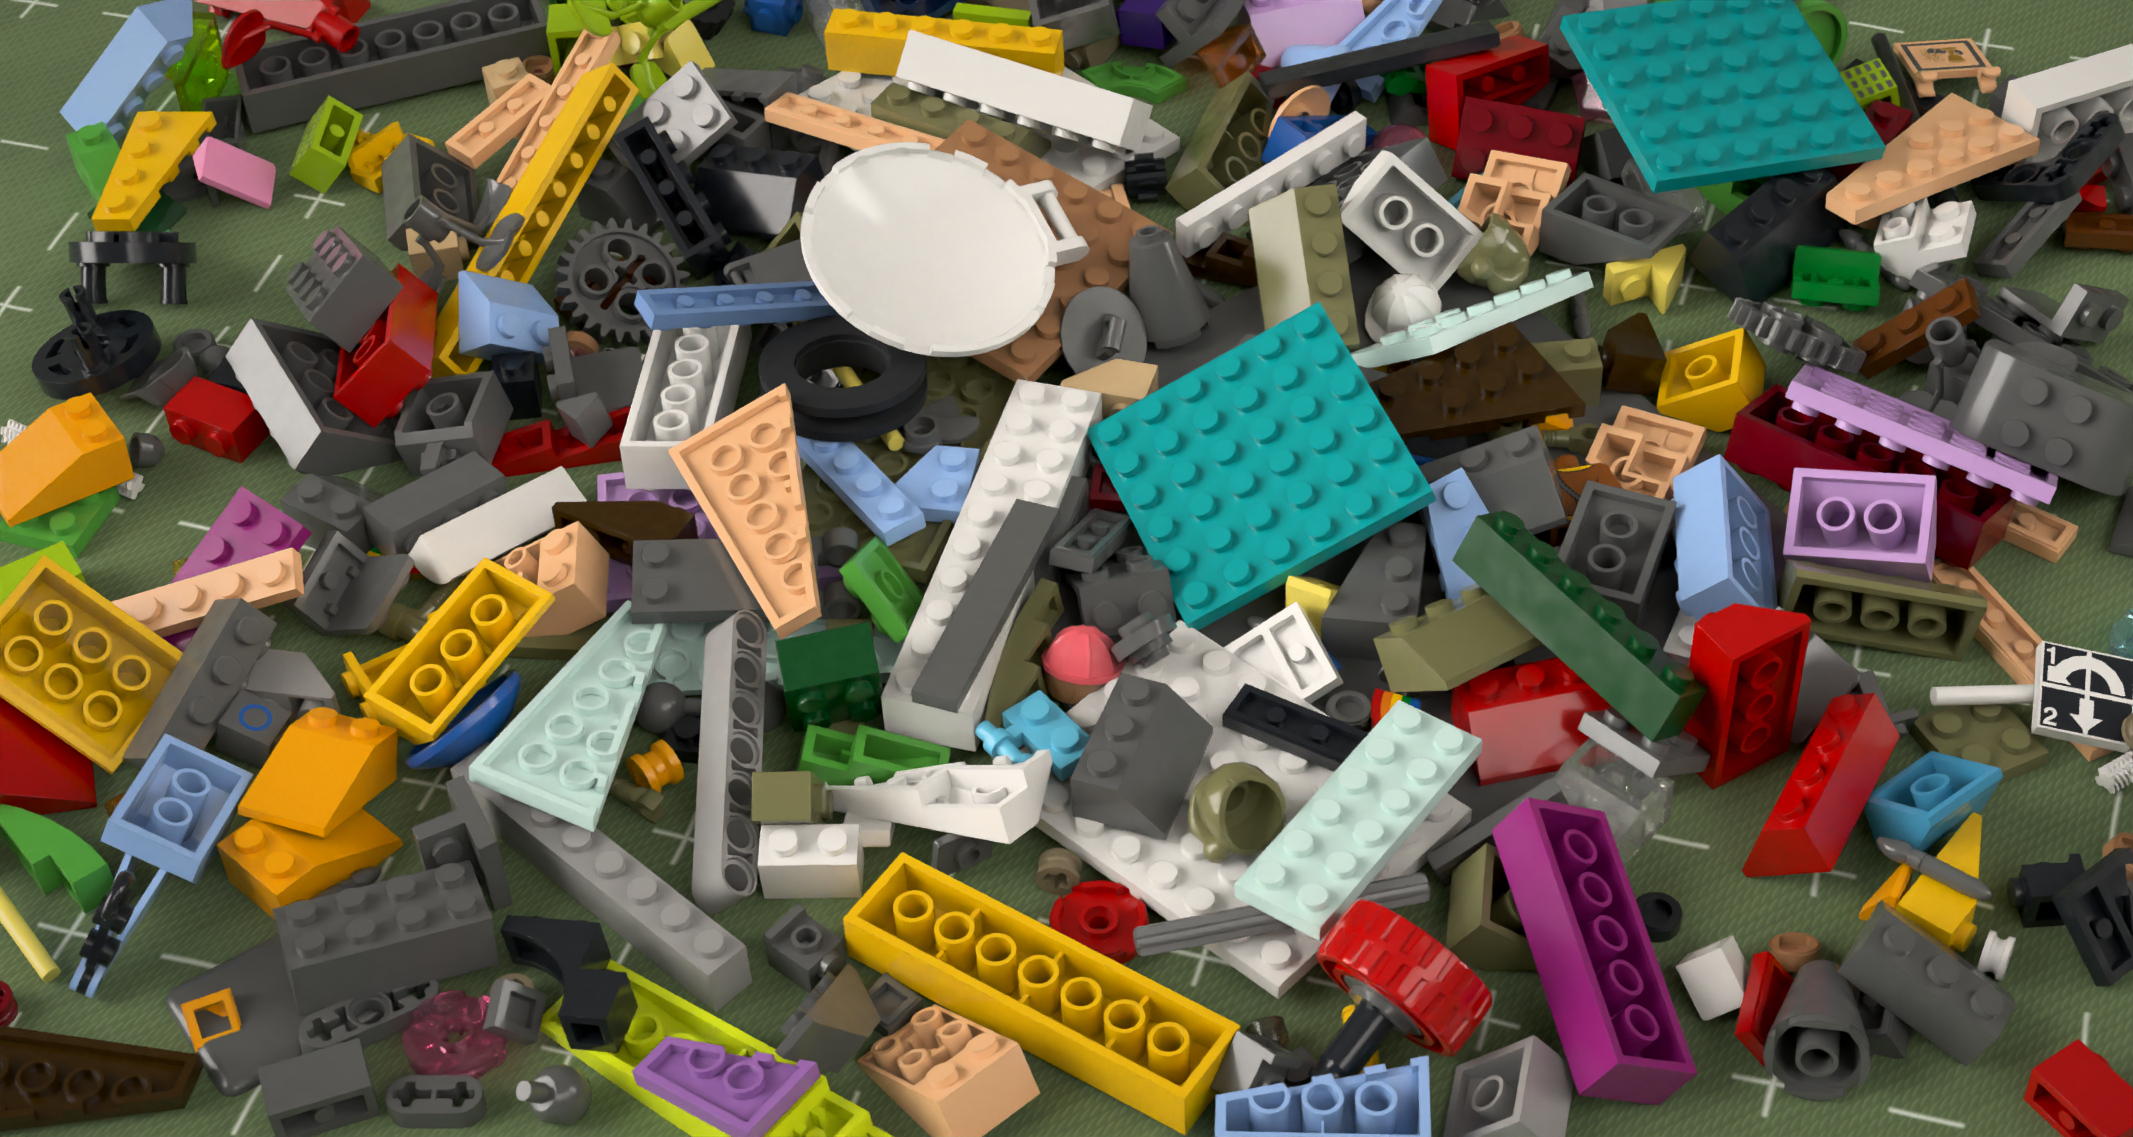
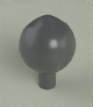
[516,1064,592,1126]

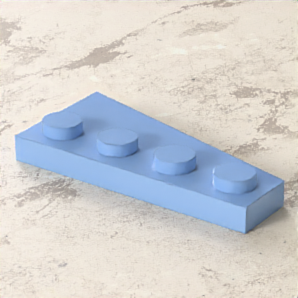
[1338,0,1443,103]

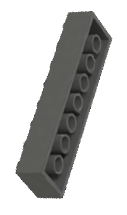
[235,0,551,133]

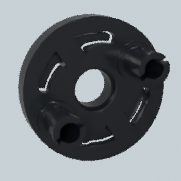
[69,231,197,304]
[32,285,161,400]

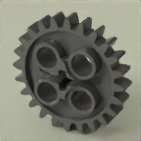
[553,218,690,349]
[1728,297,1867,374]

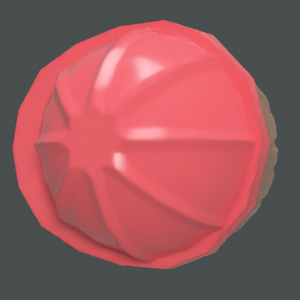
[1041,624,1127,704]

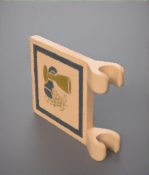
[1893,38,2001,98]

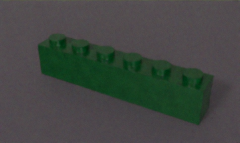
[1452,510,1707,742]

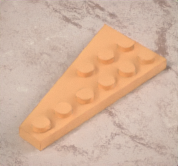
[1825,93,2040,225]
[668,383,822,640]

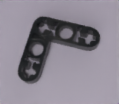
[1970,113,2125,202]

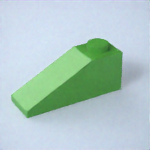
[65,121,156,228]

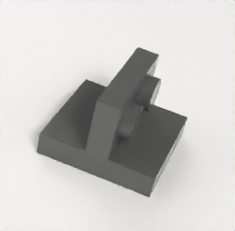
[1156,0,1246,68]
[411,775,513,911]

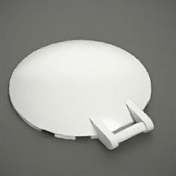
[800,142,1090,357]

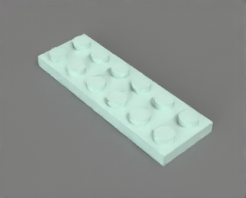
[1234,700,1482,941]

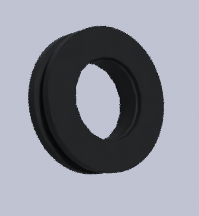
[758,315,928,442]

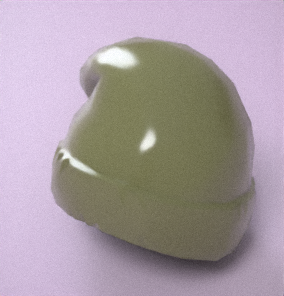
[1456,212,1530,295]
[1187,762,1287,864]

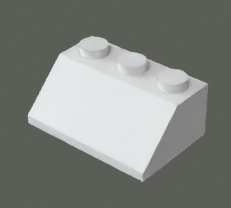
[1340,150,1484,292]

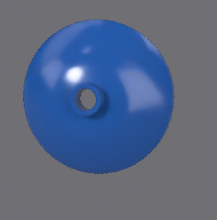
[403,669,521,770]

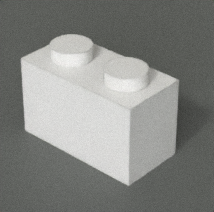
[758,824,864,899]

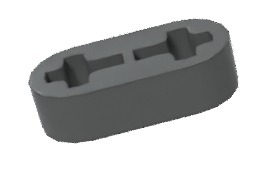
[385,1075,487,1129]

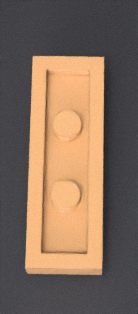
[445,73,551,169]

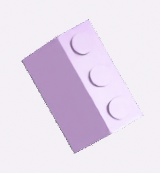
[1238,0,1365,69]
[1783,468,1937,583]

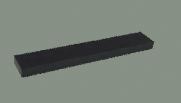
[1258,20,1501,99]

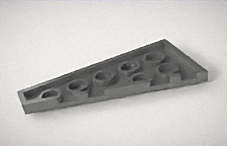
[1908,260,2133,395]

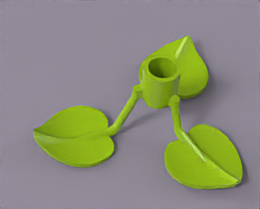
[567,0,683,100]

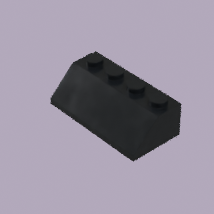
[1688,168,1848,304]

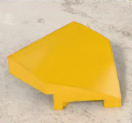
[347,121,435,193]

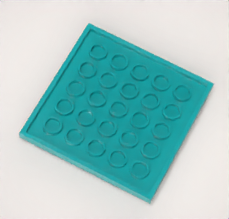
[1560,0,1886,193]
[1087,302,1437,631]

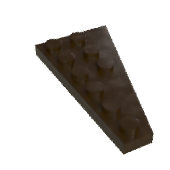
[1369,321,1586,445]
[0,1025,204,1132]

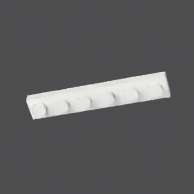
[1176,111,1367,258]

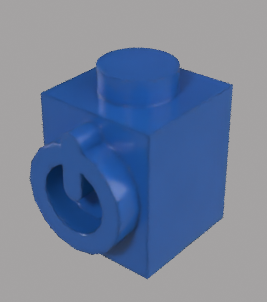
[743,0,804,37]

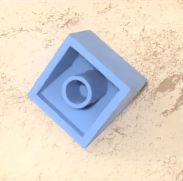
[458,270,559,364]

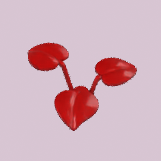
[221,0,360,70]

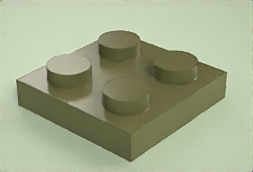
[1909,704,2050,785]

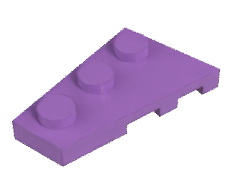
[632,1036,821,1137]

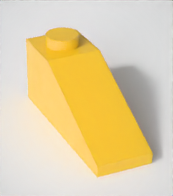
[1896,811,1982,952]

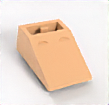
[466,521,609,637]
[856,1004,1040,1137]

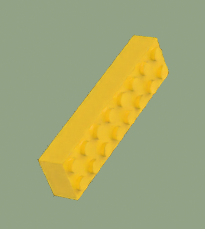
[843,852,1241,1135]

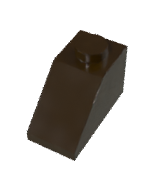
[1597,312,1667,396]

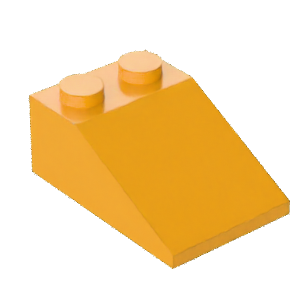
[0,392,135,527]
[238,707,398,837]
[216,808,403,920]

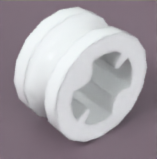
[1977,930,2016,981]

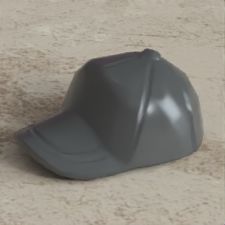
[119,347,199,408]

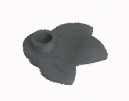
[900,395,980,454]

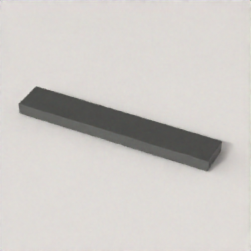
[911,499,1060,713]

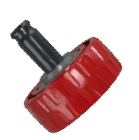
[1308,899,1492,1081]

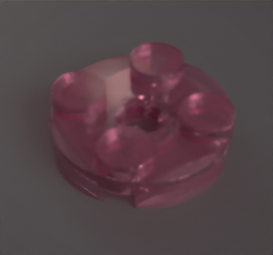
[402,990,507,1079]

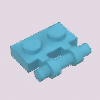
[975,690,1090,785]

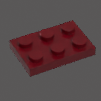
[1451,96,1588,189]

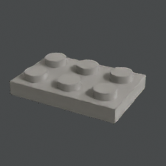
[608,60,738,171]

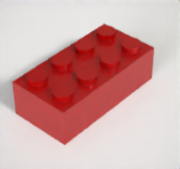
[333,263,438,428]

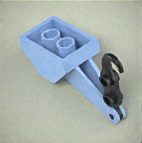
[69,733,254,999]

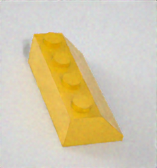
[363,557,556,745]

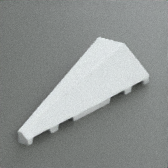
[824,750,1053,844]

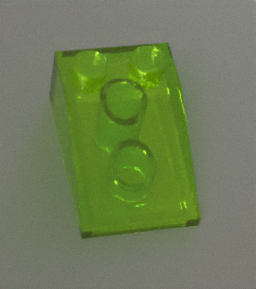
[165,12,230,141]

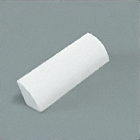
[409,466,587,584]

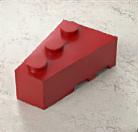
[1425,35,1550,150]

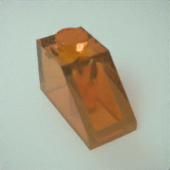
[1196,23,1267,90]

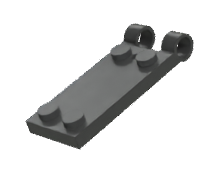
[631,527,861,624]

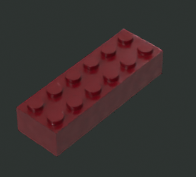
[1724,384,2017,570]

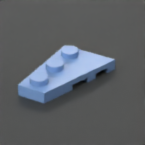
[1423,467,1489,601]

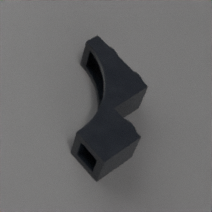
[500,915,638,1053]

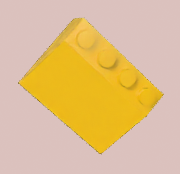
[0,555,183,775]

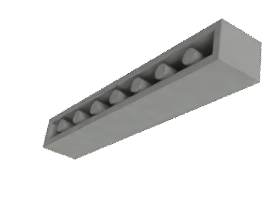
[450,742,752,1013]

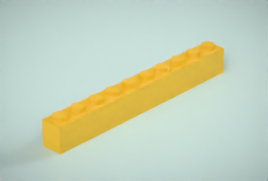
[431,62,639,378]

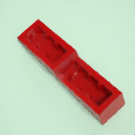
[491,406,631,477]

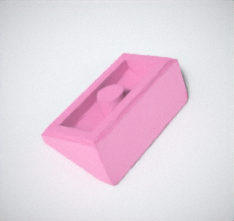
[192,137,276,209]

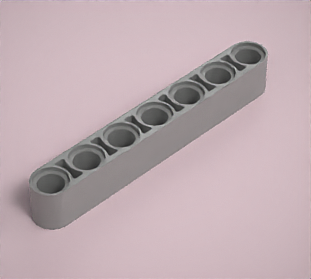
[692,609,767,915]

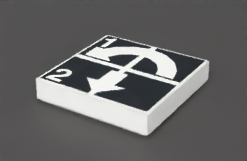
[2031,640,2133,753]

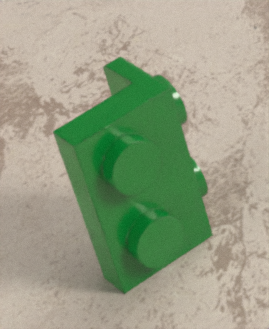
[1791,245,1881,311]

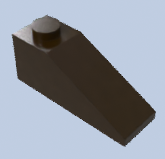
[551,500,699,566]

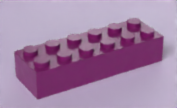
[1492,797,1698,1105]

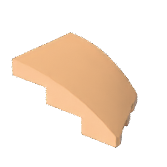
[1458,150,1572,257]
[1585,405,1707,501]

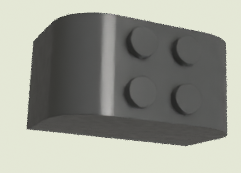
[1949,339,2133,496]

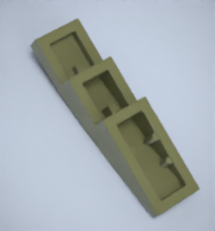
[985,577,1064,761]

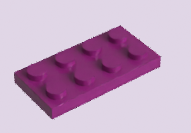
[162,486,312,653]

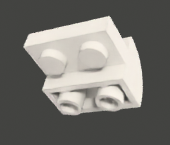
[1873,197,1977,280]

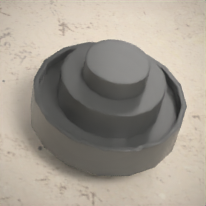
[1110,611,1177,668]

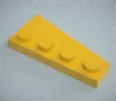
[91,111,217,231]

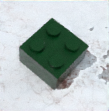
[774,621,883,732]

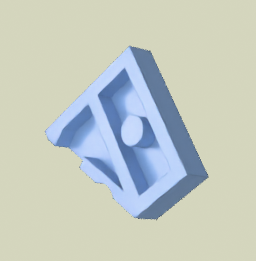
[895,445,980,524]

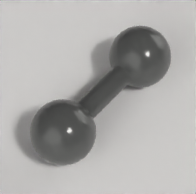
[636,681,787,735]

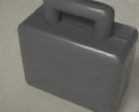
[166,935,399,1097]

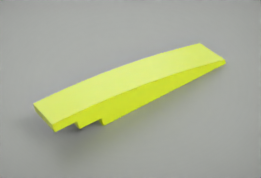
[540,959,894,1137]

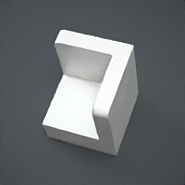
[1676,935,1750,1021]

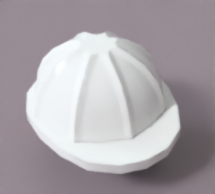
[1365,274,1442,343]

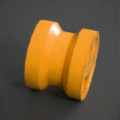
[626,739,685,793]

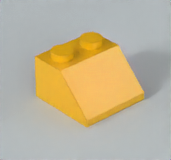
[1656,328,1766,432]

